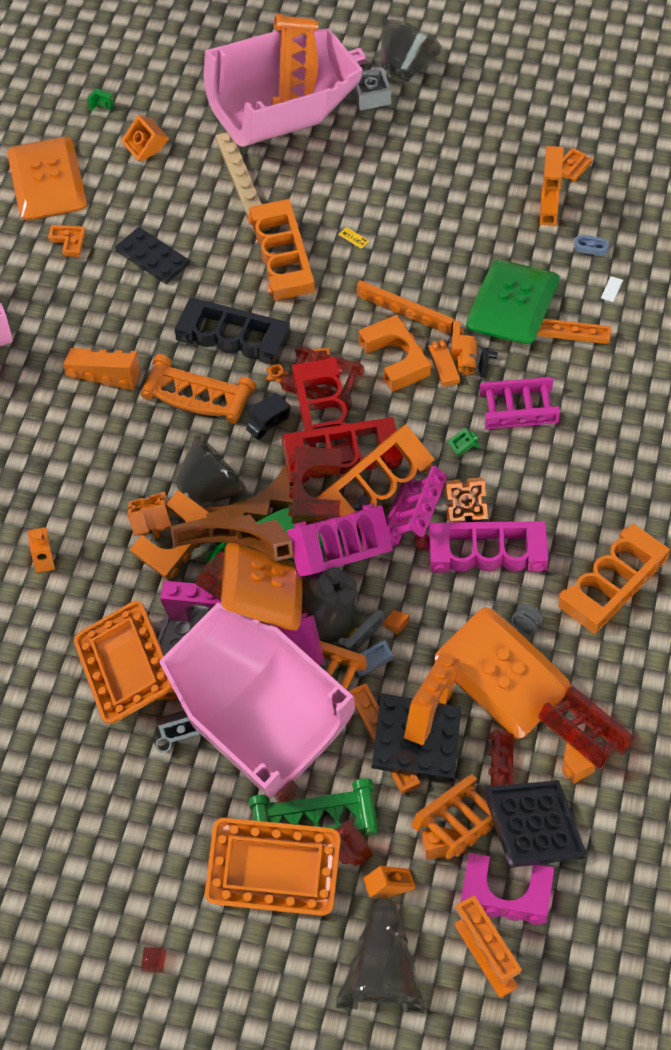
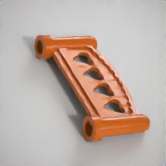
[271,13,318,106]
[141,354,256,424]

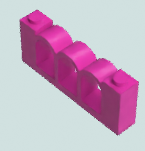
[287,503,393,577]
[429,521,548,573]

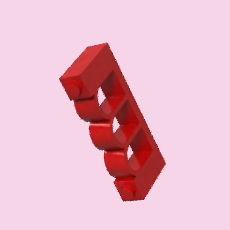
[292,358,354,471]
[281,417,403,484]

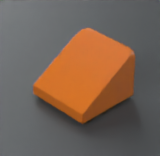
[382,610,410,635]

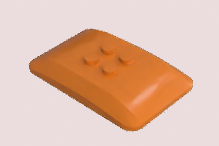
[7,137,87,220]
[221,543,302,631]
[74,601,173,724]
[435,607,571,739]
[205,818,341,916]

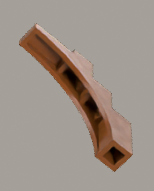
[201,462,300,522]
[171,509,293,562]

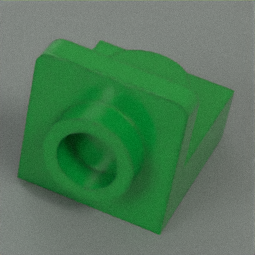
[87,88,114,111]
[448,428,480,457]

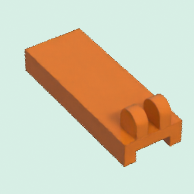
[428,340,460,387]

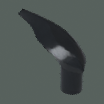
[479,347,498,377]

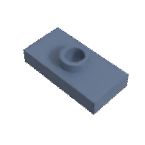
[357,640,395,677]

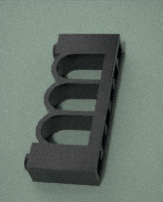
[174,297,291,365]

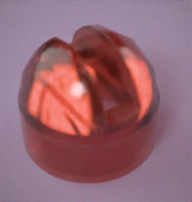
[414,534,430,550]

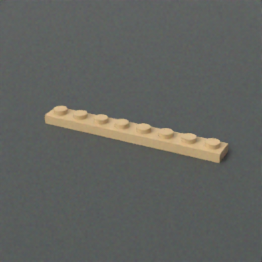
[215,132,271,234]

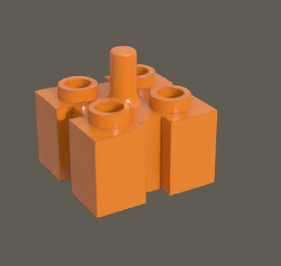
[444,477,488,522]
[127,492,172,539]

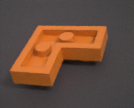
[48,225,86,257]

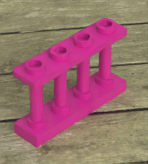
[479,377,560,430]
[386,466,447,546]

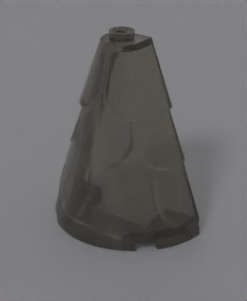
[336,899,425,1013]

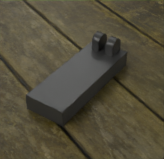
[339,609,384,652]

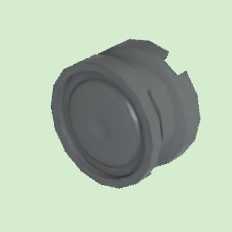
[511,604,543,634]

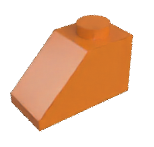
[562,732,596,784]
[421,827,467,860]
[363,866,416,899]

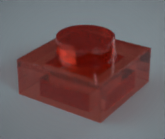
[275,780,298,803]
[141,947,166,973]

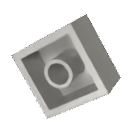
[352,67,391,110]

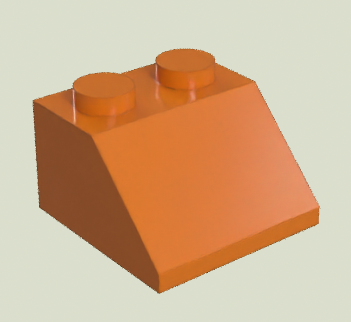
[121,114,169,161]

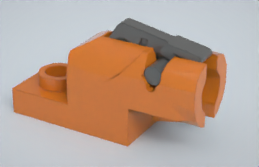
[451,321,482,375]

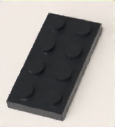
[115,227,190,284]

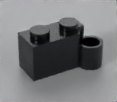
[246,393,291,440]
[154,710,200,753]

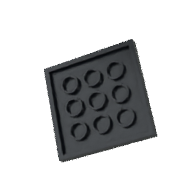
[371,693,461,782]
[483,780,587,868]

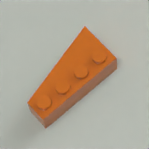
[63,348,141,390]

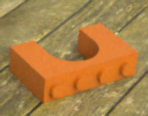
[539,146,564,226]
[358,315,432,392]
[129,490,209,581]
[404,653,460,745]

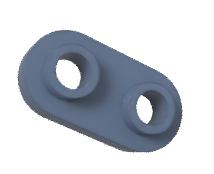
[574,235,609,256]

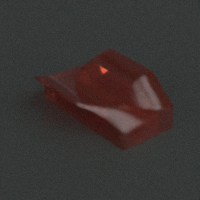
[335,819,373,867]

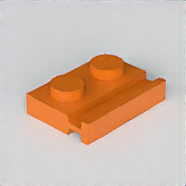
[562,148,593,183]

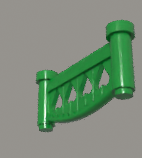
[249,778,378,839]

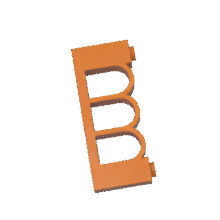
[247,199,315,301]
[316,424,435,530]
[558,523,670,634]

